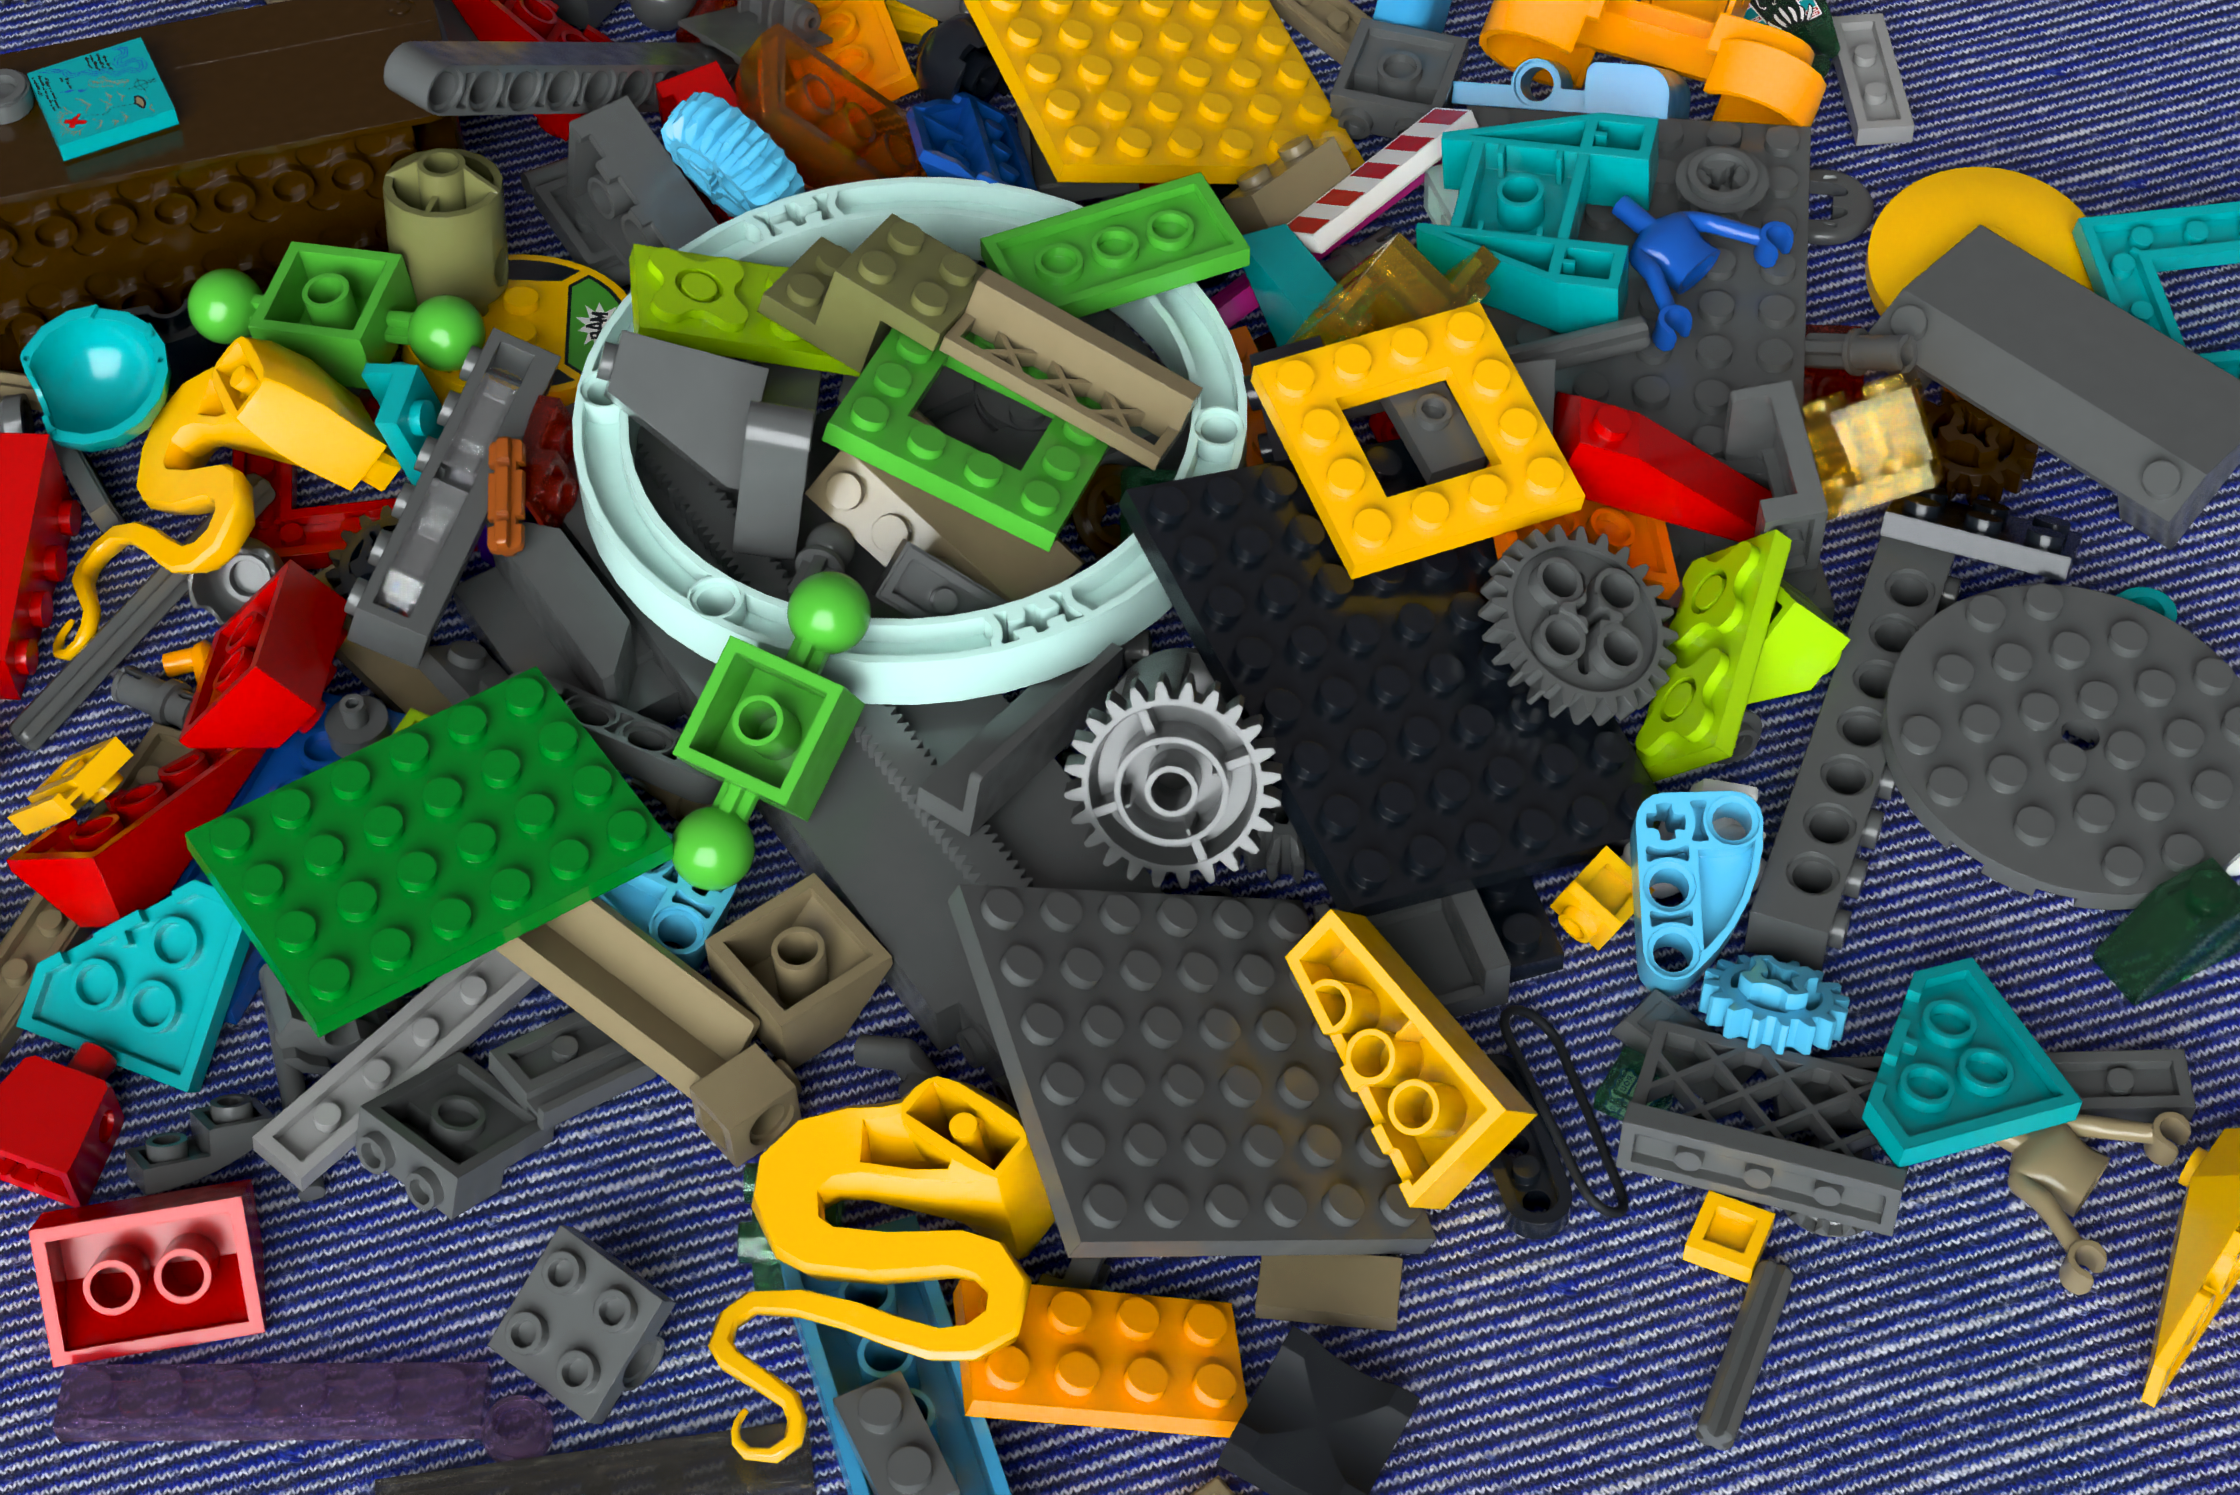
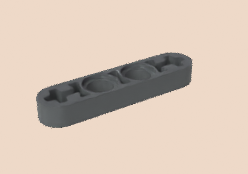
[506,670,723,804]

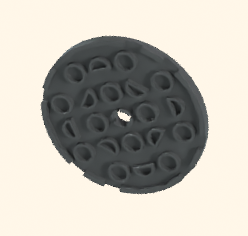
[1881,583,2240,910]

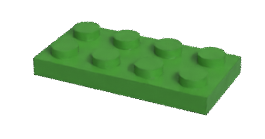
[980,172,1250,318]

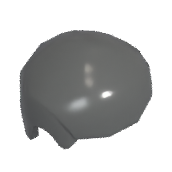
[187,537,284,626]

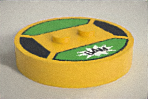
[402,254,627,415]

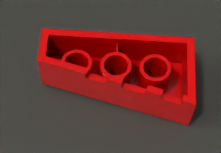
[0,432,82,700]

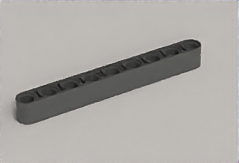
[383,41,757,116]

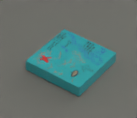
[27,37,179,161]

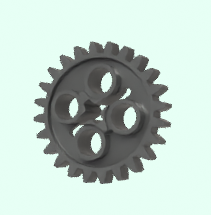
[1478,524,1679,726]

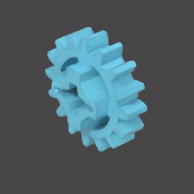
[1698,955,1850,1055]

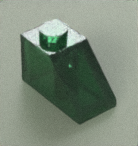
[2092,857,2240,1006]

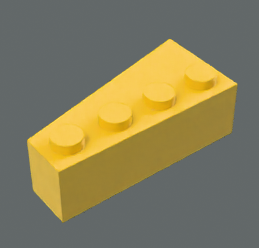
[1285,909,1538,1210]

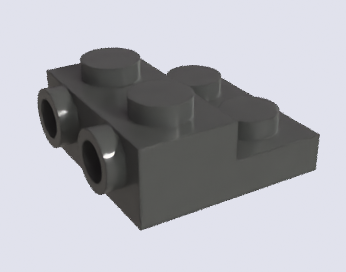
[1330,18,1469,140]
[355,1051,555,1220]

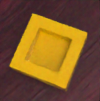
[1683,1190,1776,1284]

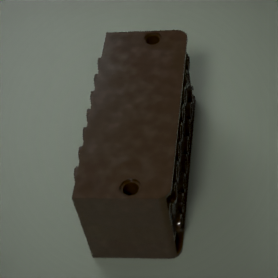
[0,0,466,373]

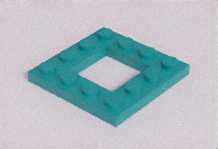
[2072,201,2240,380]

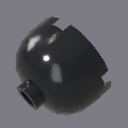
[916,13,1009,103]

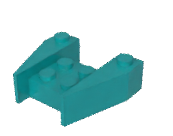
[1416,112,1659,333]

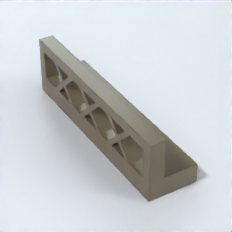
[939,268,1203,471]

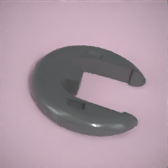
[1808,169,1874,246]

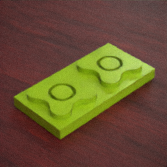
[629,244,862,377]
[1635,529,1792,782]

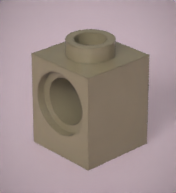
[689,1043,802,1168]

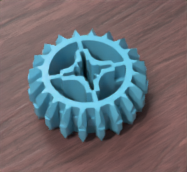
[660,92,805,218]

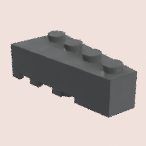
[566,95,718,270]

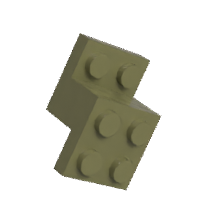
[757,213,987,373]

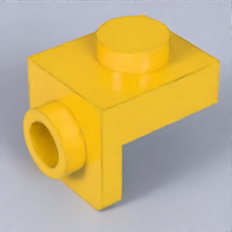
[1550,845,1655,951]

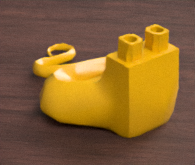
[52,336,401,661]
[708,1076,1055,1464]

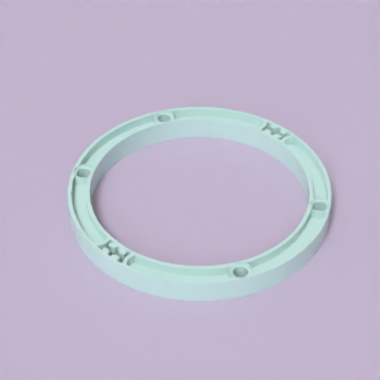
[572,177,1247,705]

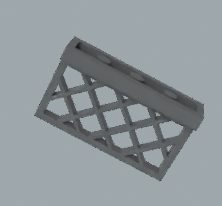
[1616,1019,1909,1237]

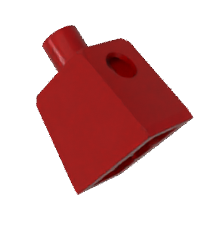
[0,1042,124,1207]

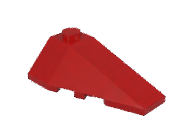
[6,748,268,927]

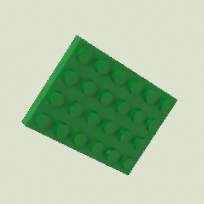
[185,666,674,1038]

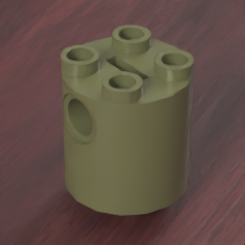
[383,148,510,317]

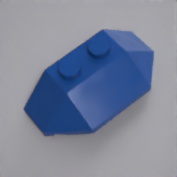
[906,92,1038,191]

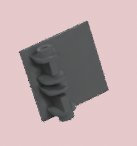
[678,0,833,67]

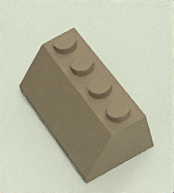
[804,409,1086,602]

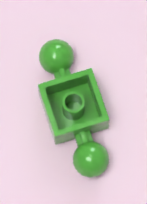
[187,241,486,389]
[671,571,871,891]

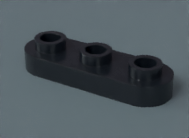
[1485,1054,1572,1239]

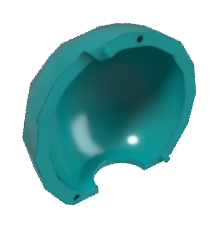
[20,304,172,452]

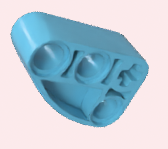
[1630,791,1763,997]
[598,830,737,971]

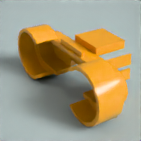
[1479,0,1827,127]

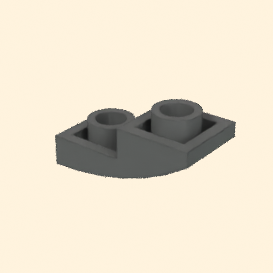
[125,1094,275,1196]

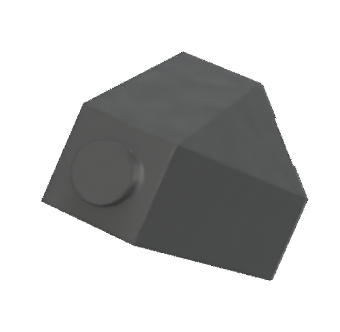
[596,330,769,493]

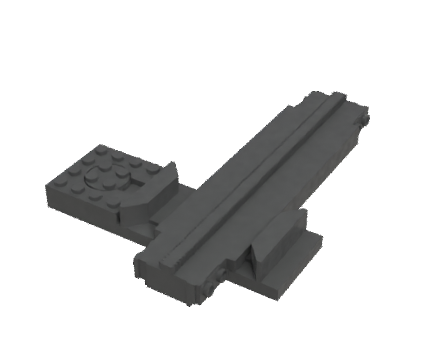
[453,309,1190,1115]

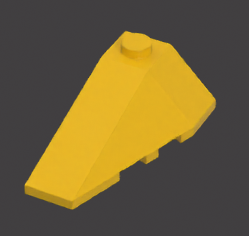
[2141,1128,2240,1408]

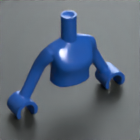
[1612,195,1794,352]

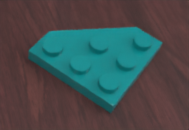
[16,879,251,1093]
[1862,957,2083,1168]

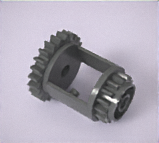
[1064,647,1283,889]

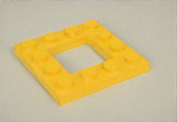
[1251,302,1585,580]

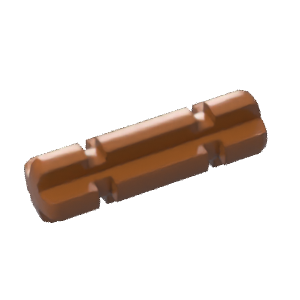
[487,436,526,557]

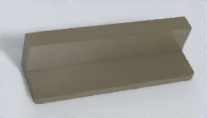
[495,897,760,1100]

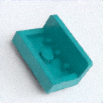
[361,362,444,486]

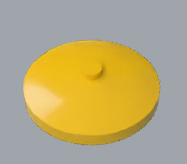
[1865,167,2094,317]

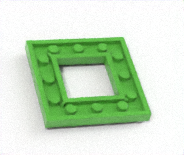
[822,328,1111,552]

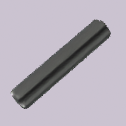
[1695,1260,1793,1451]

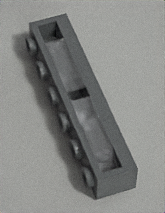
[344,327,561,669]

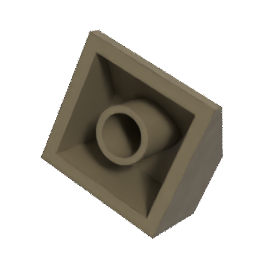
[704,873,893,1070]

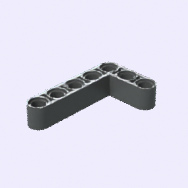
[732,362,822,561]

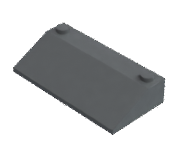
[1868,224,2240,550]

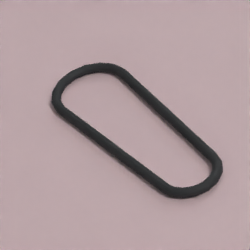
[1499,1005,1629,1218]

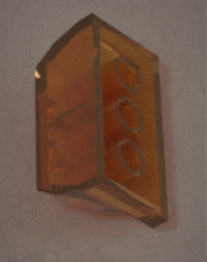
[735,23,928,191]

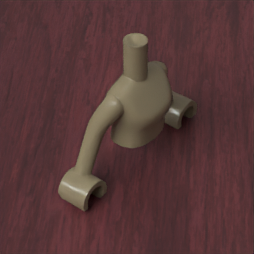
[1994,1112,2191,1295]

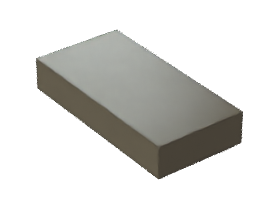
[1255,1255,1403,1331]

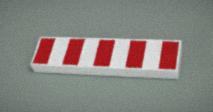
[1286,107,1479,254]

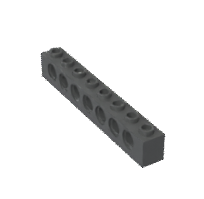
[1744,535,1962,971]

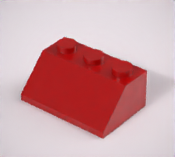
[178,559,348,748]
[28,1179,267,1368]

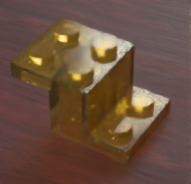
[1285,233,1500,345]
[1802,372,1945,520]

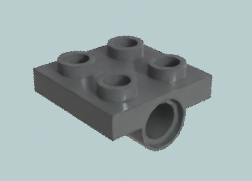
[487,1225,676,1424]

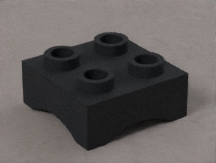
[1216,1326,1420,1495]

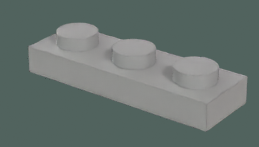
[1826,13,1915,146]

